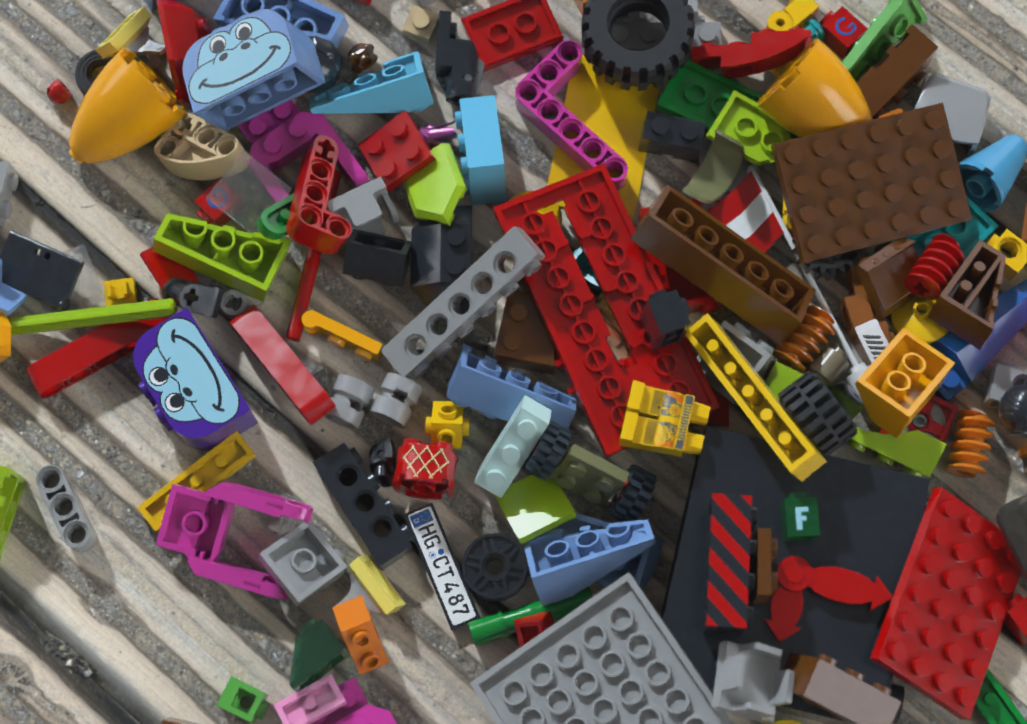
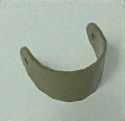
[682,129,745,203]

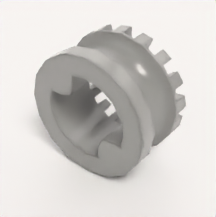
[220,289,249,319]

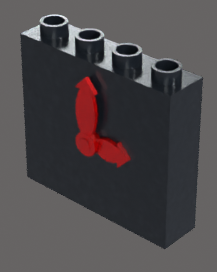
[660,426,930,724]

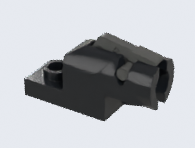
[435,11,485,105]

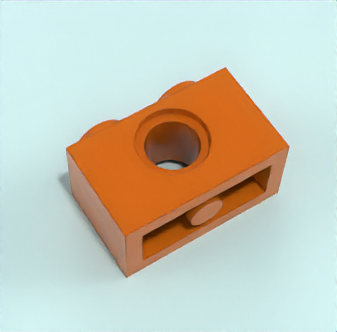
[332,595,389,675]

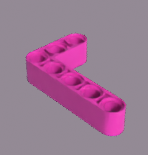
[515,40,628,191]

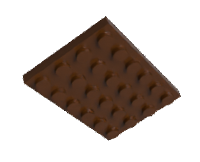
[771,102,972,264]

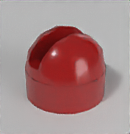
[47,78,73,104]

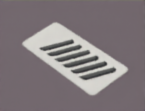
[855,319,889,363]

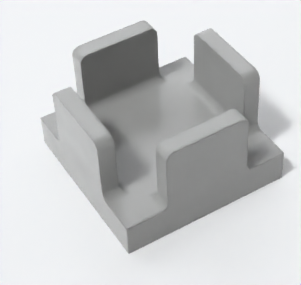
[327,177,399,247]
[711,641,795,723]

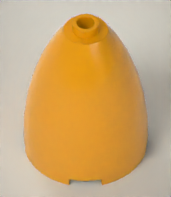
[757,38,873,137]
[69,47,188,164]

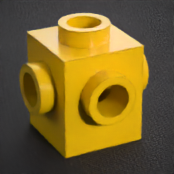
[425,401,470,449]

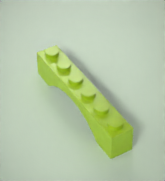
[765,361,947,478]

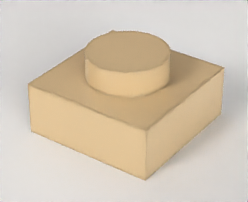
[402,5,439,44]

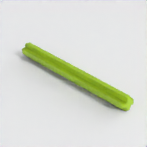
[8,298,177,336]

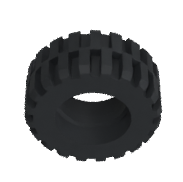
[581,0,695,91]

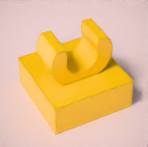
[103,277,138,306]

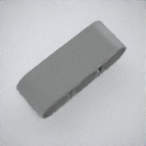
[36,465,97,552]

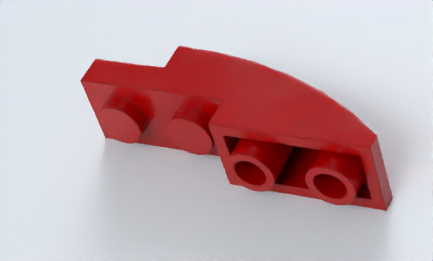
[691,27,813,78]

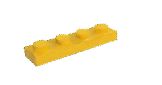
[137,431,257,533]

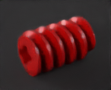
[904,234,965,300]

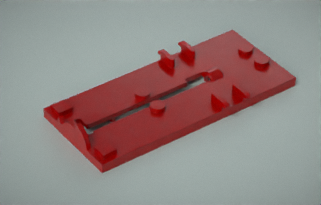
[493,163,721,458]

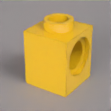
[987,229,1027,281]

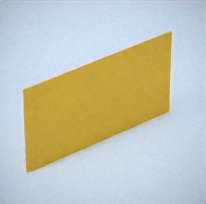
[547,54,659,221]

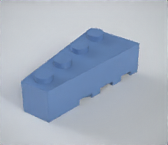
[213,0,349,49]

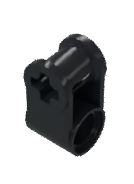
[163,278,225,318]

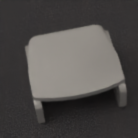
[913,74,991,158]

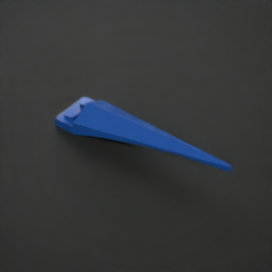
[927,279,1027,401]

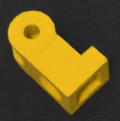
[766,0,819,31]

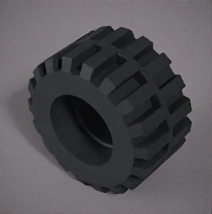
[778,371,858,457]

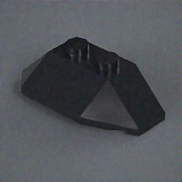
[410,205,472,321]

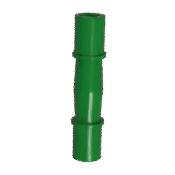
[468,586,593,647]

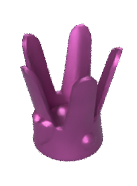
[420,121,457,151]

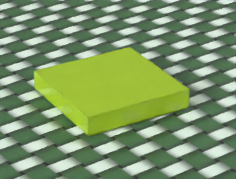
[493,474,577,545]

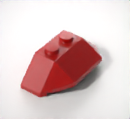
[157,0,211,110]

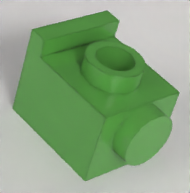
[216,676,270,724]

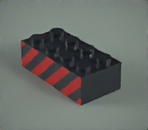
[702,493,758,636]

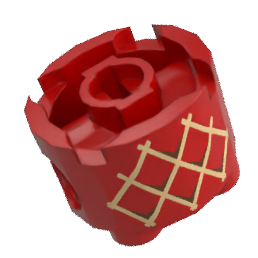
[392,438,459,500]

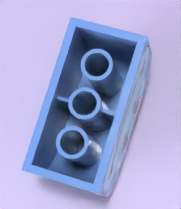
[182,9,326,131]

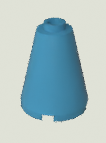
[958,135,1027,212]

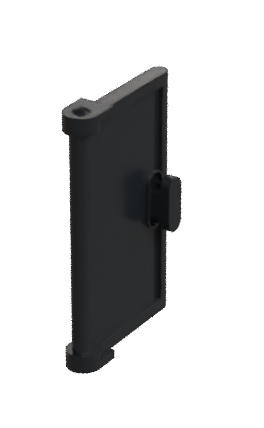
[0,230,84,312]

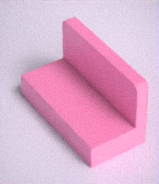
[274,673,347,724]

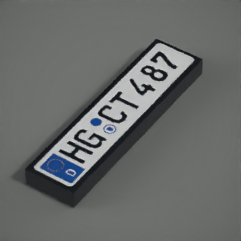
[404,503,480,631]

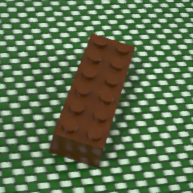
[630,184,816,345]

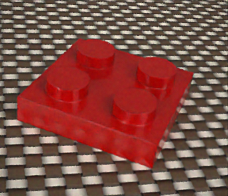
[358,110,436,193]

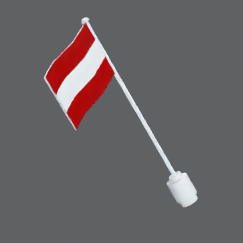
[706,165,870,410]

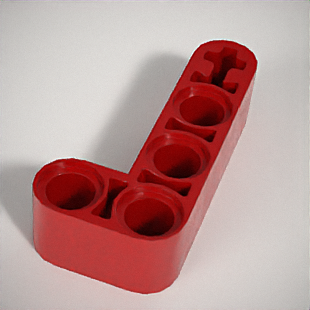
[286,135,352,255]

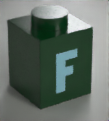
[780,492,820,542]

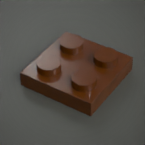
[752,528,777,604]

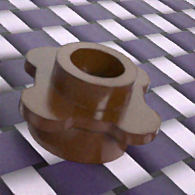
[348,43,378,73]

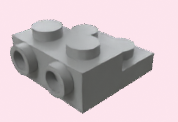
[697,320,778,406]
[258,521,348,606]

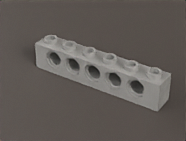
[380,226,546,379]

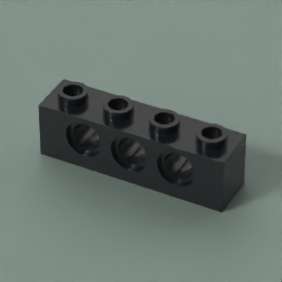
[313,442,415,570]

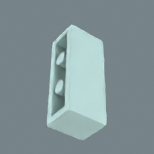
[474,395,552,498]

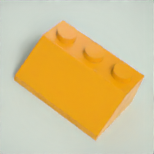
[855,328,955,439]

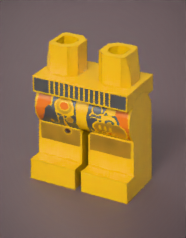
[619,380,711,458]

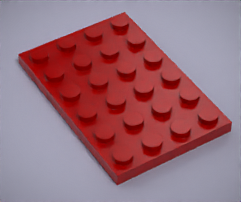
[870,487,1027,720]

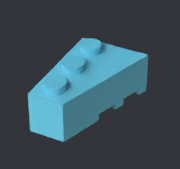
[455,95,506,205]

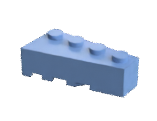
[446,343,576,429]

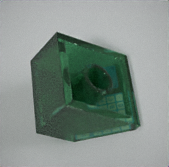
[289,618,350,692]

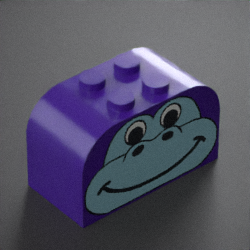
[133,307,258,450]

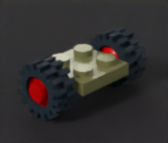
[522,420,657,522]

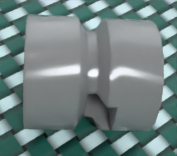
[369,372,423,429]
[324,374,375,430]

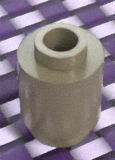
[807,346,849,388]

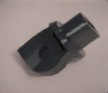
[369,437,396,487]

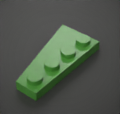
[842,0,928,83]

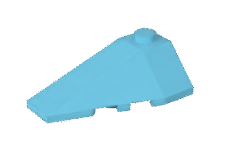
[309,51,434,114]

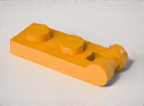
[301,310,383,362]

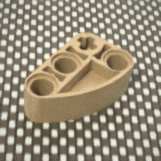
[154,113,250,180]

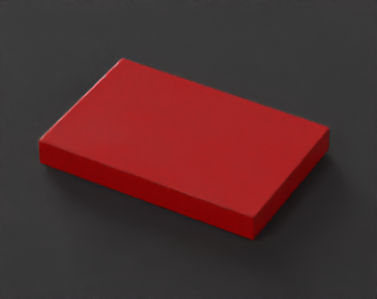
[461,0,564,72]

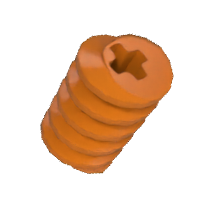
[773,305,835,373]
[945,410,997,478]

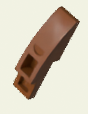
[839,265,894,366]

